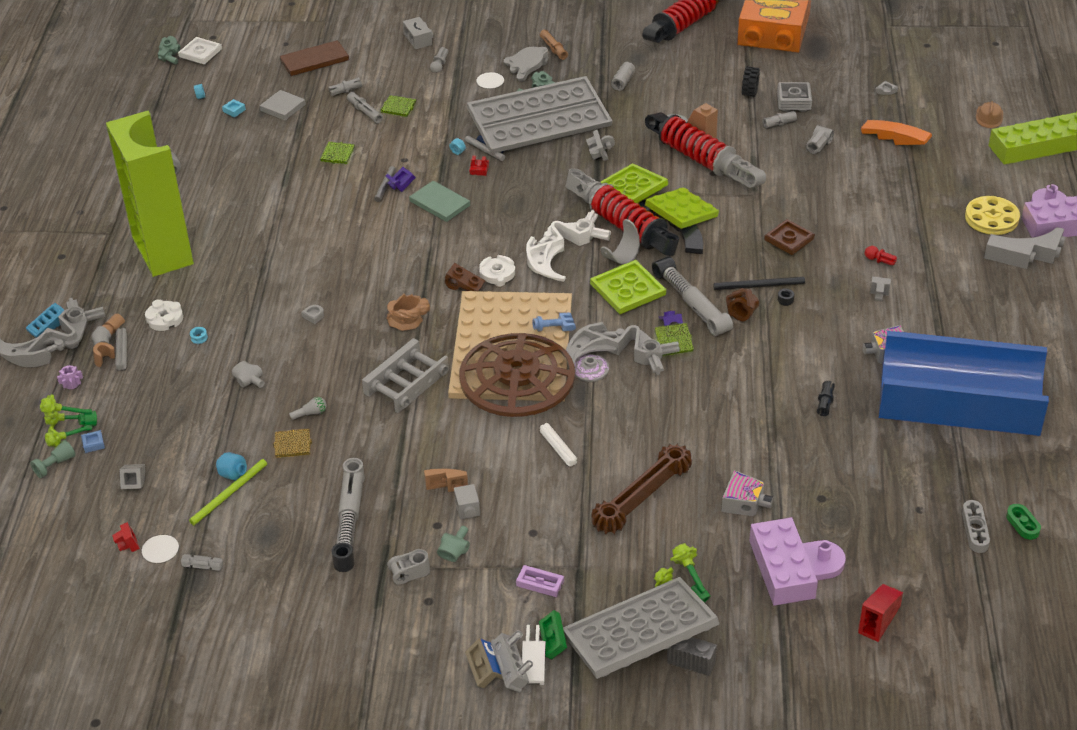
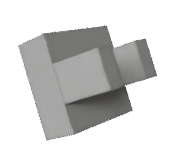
[870,276,891,301]

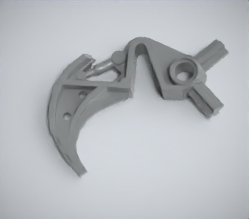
[0,298,105,367]
[566,322,680,375]

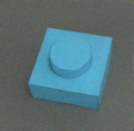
[222,99,246,117]

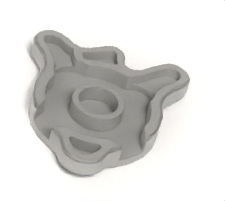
[504,47,549,82]

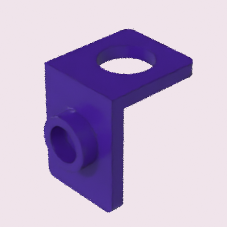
[658,310,685,338]

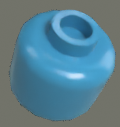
[216,452,247,481]

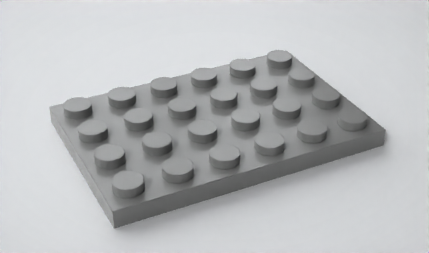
[563,577,719,679]

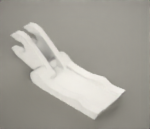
[522,625,545,685]

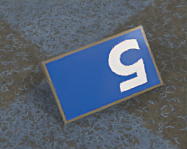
[465,638,503,688]

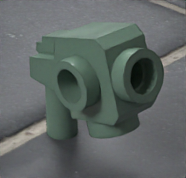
[158,36,181,65]
[531,71,555,88]

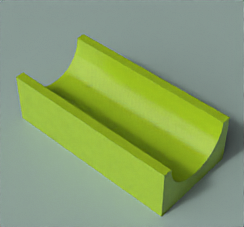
[106,111,194,277]

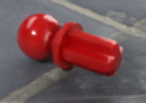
[865,246,897,266]

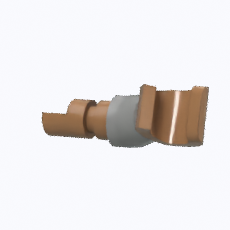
[91,314,125,367]

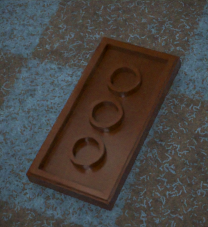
[280,40,349,76]

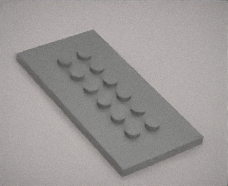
[467,76,612,154]

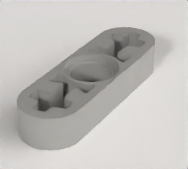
[962,500,990,553]

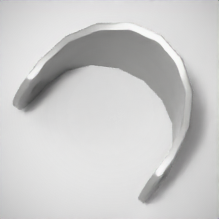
[600,219,640,265]

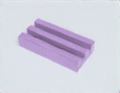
[516,565,564,597]

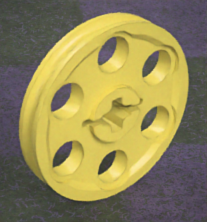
[965,196,1020,235]

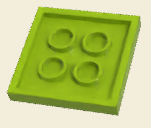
[601,163,668,203]
[645,188,719,229]
[590,260,666,314]

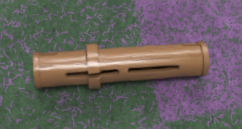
[540,29,568,60]

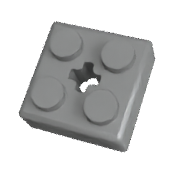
[777,82,812,112]

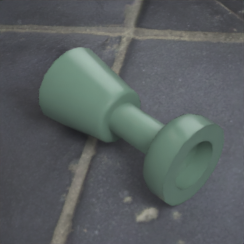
[30,440,76,478]

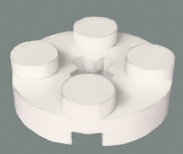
[480,255,515,287]
[145,300,183,331]

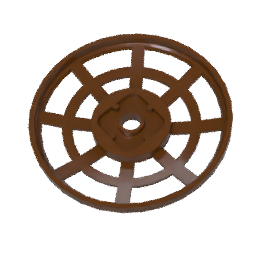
[459,333,575,417]

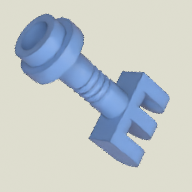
[532,312,576,331]

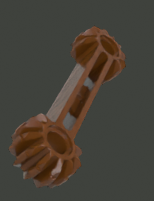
[591,443,692,535]

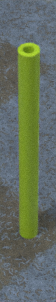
[189,459,267,526]

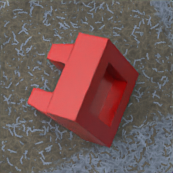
[469,156,489,176]
[112,522,140,552]

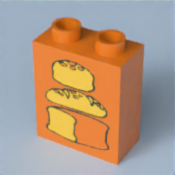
[737,0,811,52]

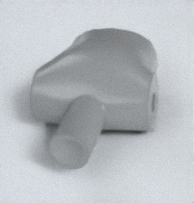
[232,361,265,388]

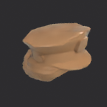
[386,294,430,331]

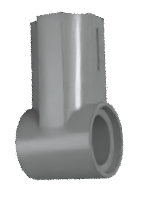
[806,125,834,154]

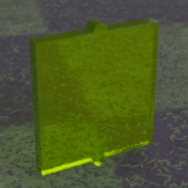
[381,95,416,117]
[320,142,355,164]
[654,323,694,356]

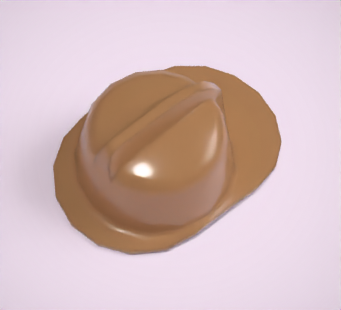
[976,101,1003,128]

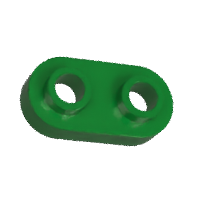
[1006,504,1041,540]

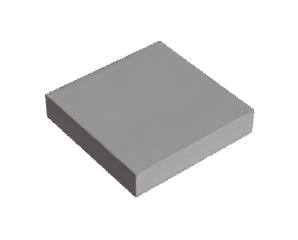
[260,90,306,120]

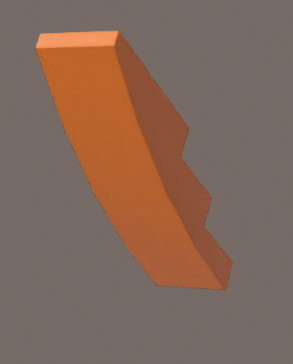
[861,120,932,145]

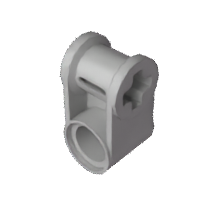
[387,549,430,584]

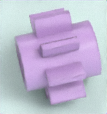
[57,365,83,389]

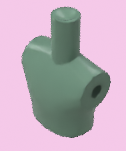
[437,526,470,562]

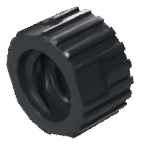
[777,288,795,306]

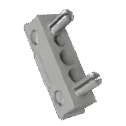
[491,630,533,693]

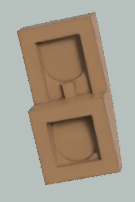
[424,469,468,492]

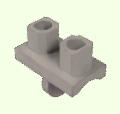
[586,130,615,161]

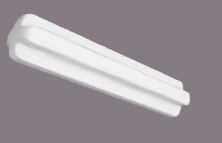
[540,423,577,467]

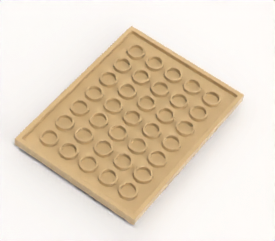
[448,291,572,401]

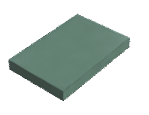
[409,181,471,222]

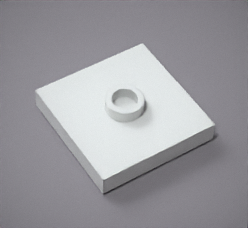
[178,37,222,64]

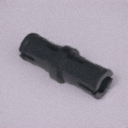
[817,381,835,416]

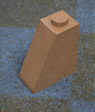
[686,103,718,138]

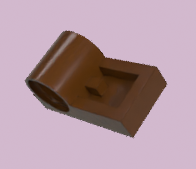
[445,262,485,291]

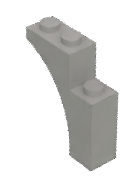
[984,227,1066,269]

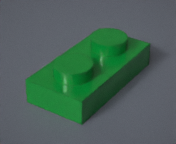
[539,610,567,660]

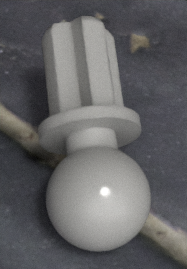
[430,47,448,72]

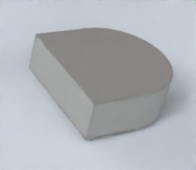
[301,305,324,324]

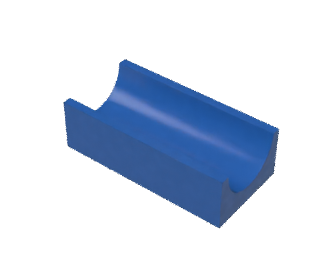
[879,330,1049,436]

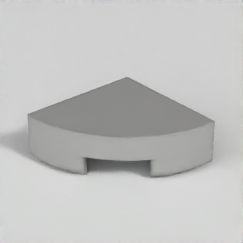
[875,81,898,95]

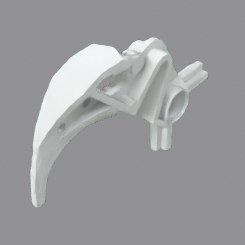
[526,210,611,282]

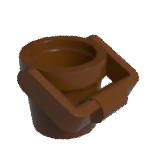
[726,288,759,321]

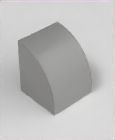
[120,464,145,489]

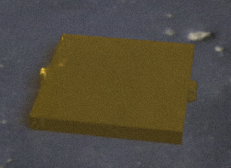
[273,429,312,458]

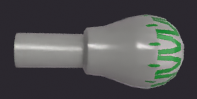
[289,397,327,420]

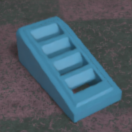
[26,303,64,338]

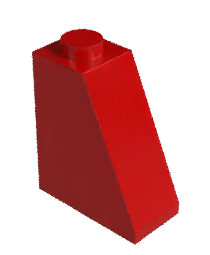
[858,584,903,642]

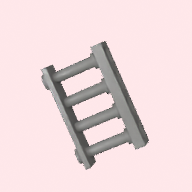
[362,338,449,413]

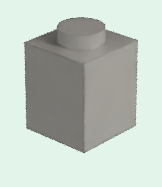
[454,484,480,519]

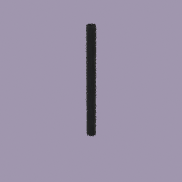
[713,277,805,290]

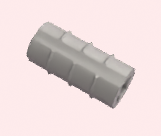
[611,62,635,91]

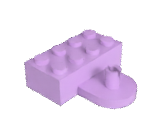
[1021,184,1077,238]
[749,517,845,606]

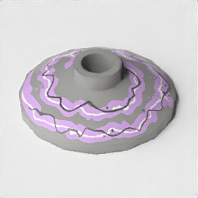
[575,354,609,382]

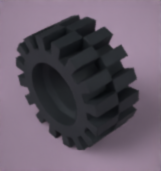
[741,66,760,97]

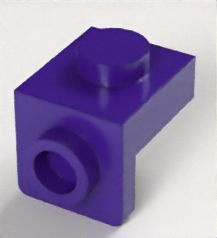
[385,167,416,192]

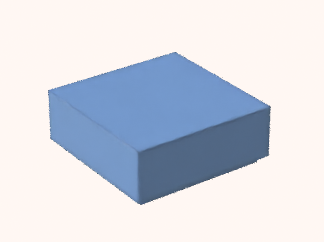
[81,430,105,453]

